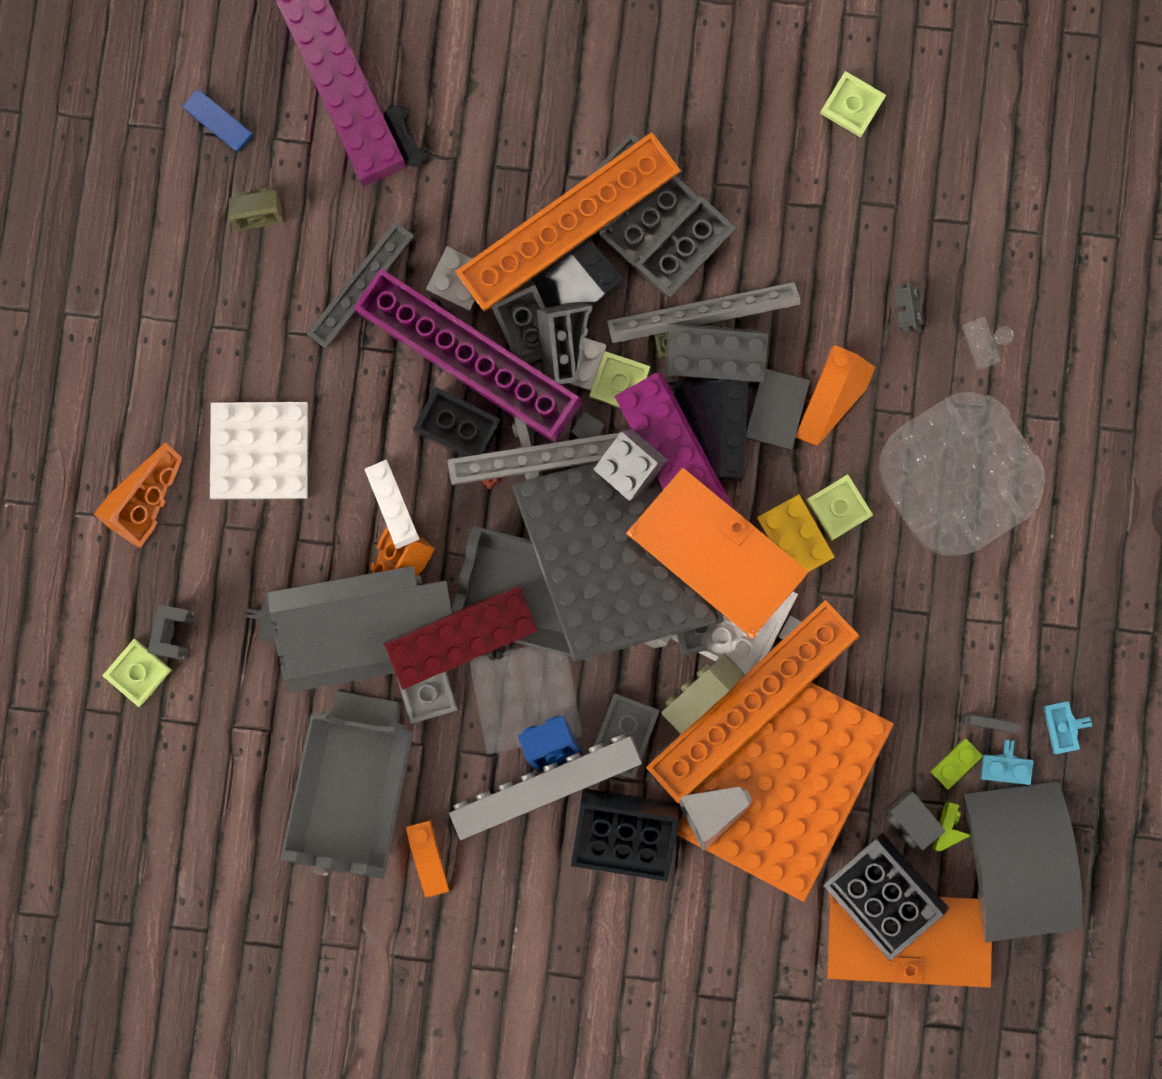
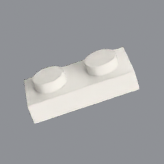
[569,338,606,391]

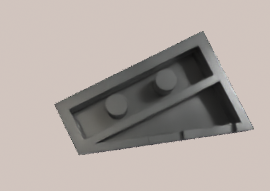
[537,302,593,384]

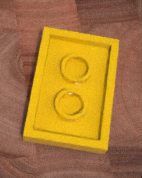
[756,494,835,572]

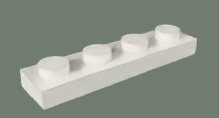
[365,459,419,549]

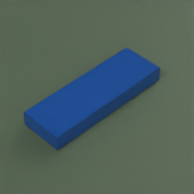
[182,89,253,153]

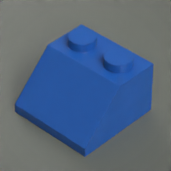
[518,716,583,773]

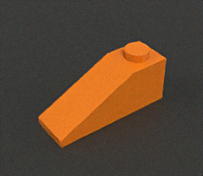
[406,820,449,898]

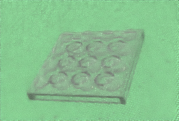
[469,646,583,754]

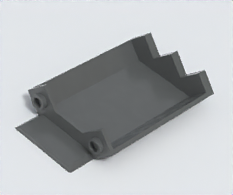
[452,526,625,661]
[267,566,452,693]
[280,691,413,879]

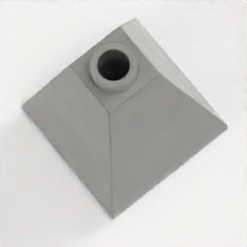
[680,787,752,850]

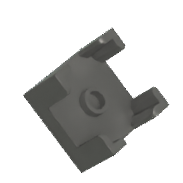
[148,604,196,660]

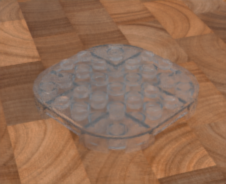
[878,392,1045,556]

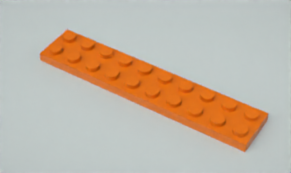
[455,132,681,312]
[646,600,860,804]

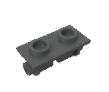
[894,281,924,333]

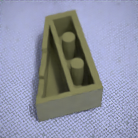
[661,653,745,734]

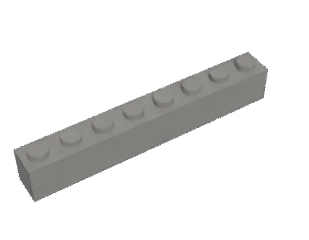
[449,733,643,840]

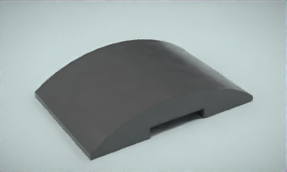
[588,133,736,298]
[962,781,1082,942]

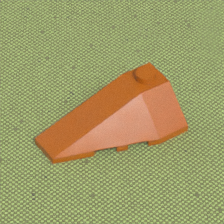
[795,345,875,446]
[94,443,182,548]
[370,527,435,576]

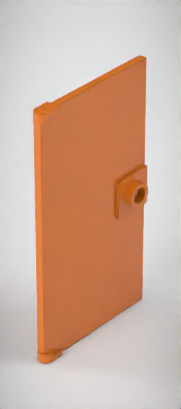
[626,468,809,639]
[827,894,992,988]

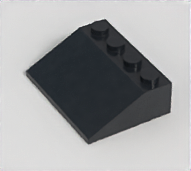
[531,238,623,310]
[674,380,748,481]
[571,788,680,881]
[823,833,949,961]

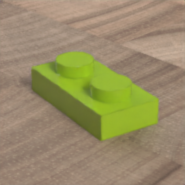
[930,738,983,790]

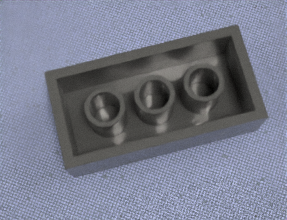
[664,323,768,382]

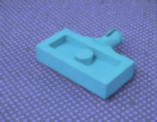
[1043,701,1092,754]
[980,739,1033,785]

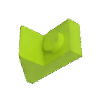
[932,801,970,851]

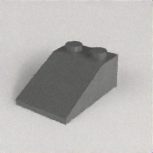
[491,279,545,364]

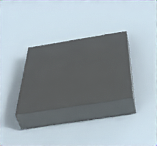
[961,714,1021,733]

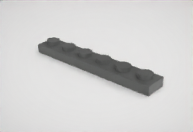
[307,221,415,350]

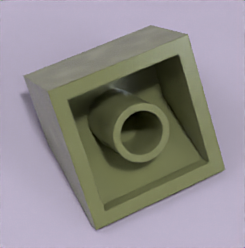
[229,188,284,231]

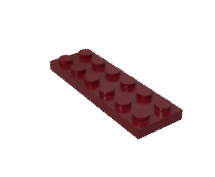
[383,585,538,690]

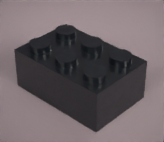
[413,387,501,457]

